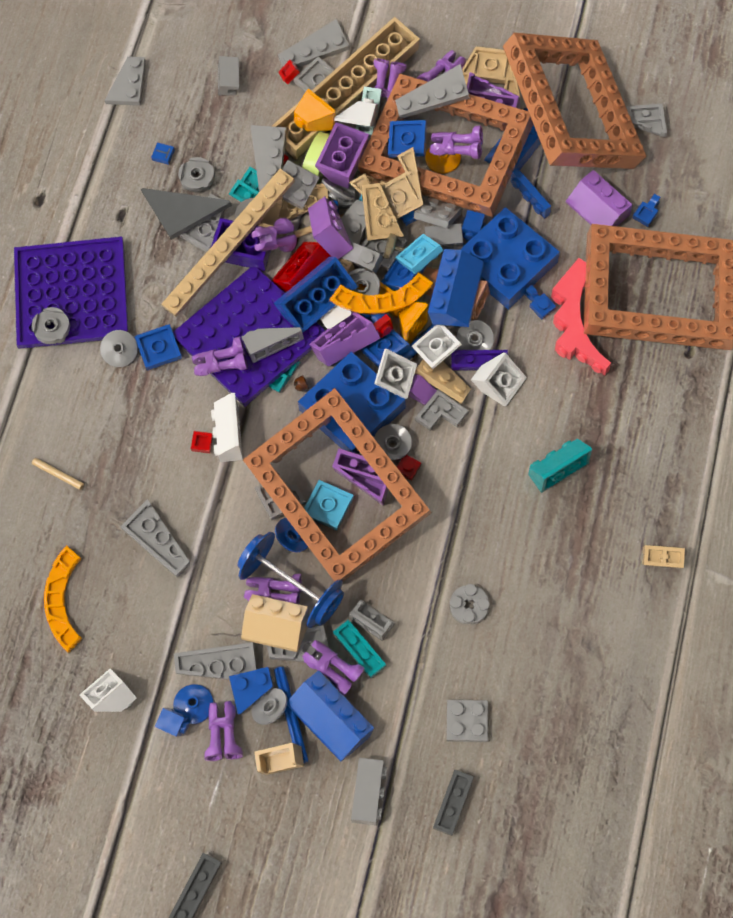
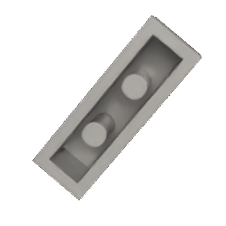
[351,758,387,826]

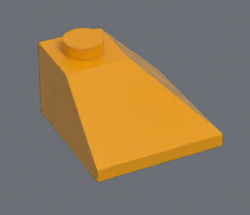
[294,89,336,131]
[398,302,428,345]

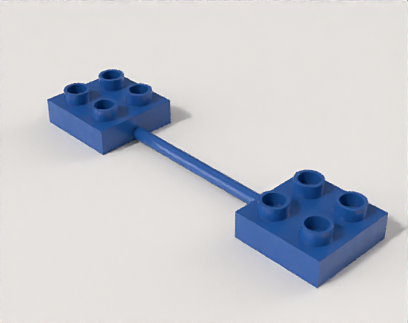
[298,207,560,454]

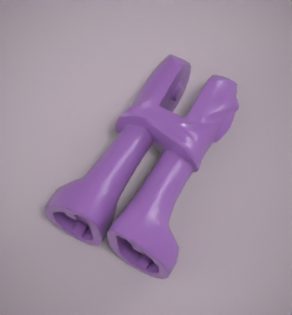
[417,50,466,82]
[373,58,407,107]
[429,126,483,159]
[252,218,297,252]
[192,336,248,376]
[244,574,302,604]
[302,640,364,696]
[204,701,243,761]

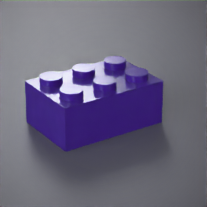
[211,218,271,271]

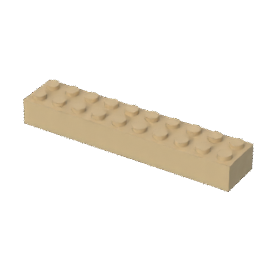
[272,17,420,160]

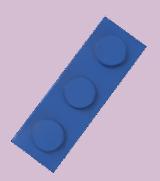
[511,168,551,219]

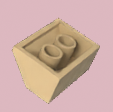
[241,594,310,652]

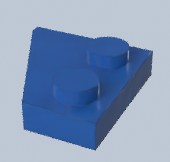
[229,667,273,714]

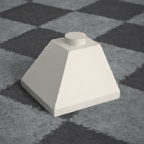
[335,98,378,126]
[412,325,462,369]
[374,349,417,399]
[471,353,527,406]
[80,669,137,712]

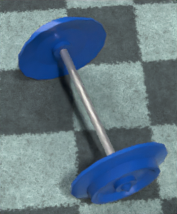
[237,532,344,628]

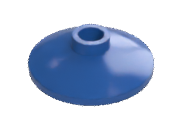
[275,518,308,552]
[173,684,214,724]

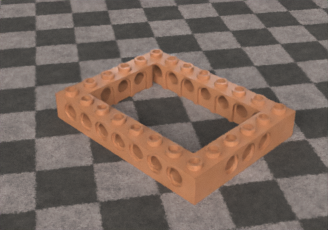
[503,32,646,169]
[358,74,533,217]
[584,224,733,350]
[243,388,432,582]

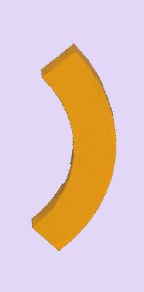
[329,272,434,315]
[44,545,82,653]

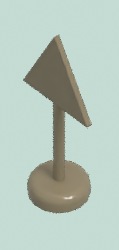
[383,233,442,269]

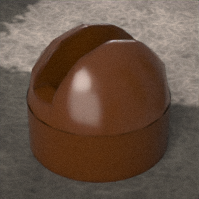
[294,375,309,392]

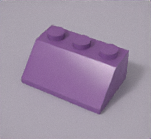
[315,122,369,188]
[566,170,632,226]

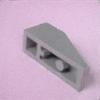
[341,242,384,274]
[241,327,304,363]

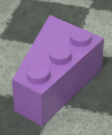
[467,72,520,109]
[308,196,353,259]
[309,311,380,367]
[332,448,389,505]

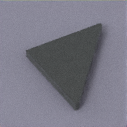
[141,188,232,240]

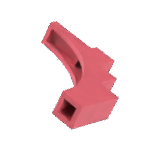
[551,258,611,376]

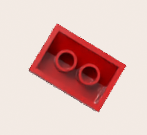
[271,242,332,292]

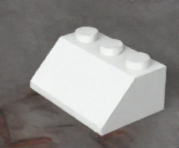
[211,393,243,462]

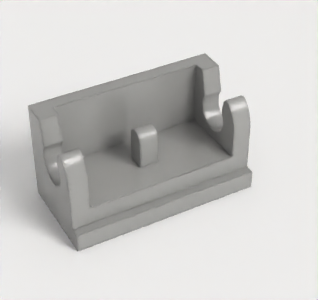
[218,56,239,96]
[424,224,463,246]
[349,600,395,641]

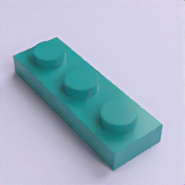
[333,620,386,678]

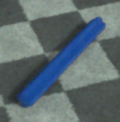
[274,667,308,763]

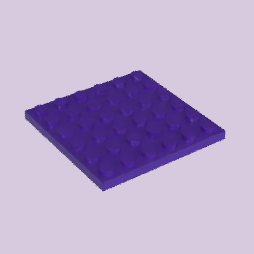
[14,236,128,349]
[173,266,325,407]

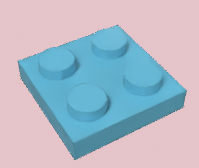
[395,234,443,274]
[304,480,354,530]

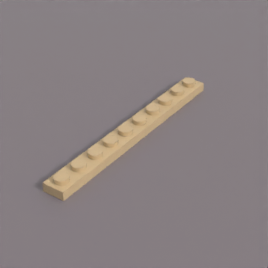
[161,169,295,317]

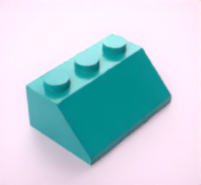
[528,439,592,493]

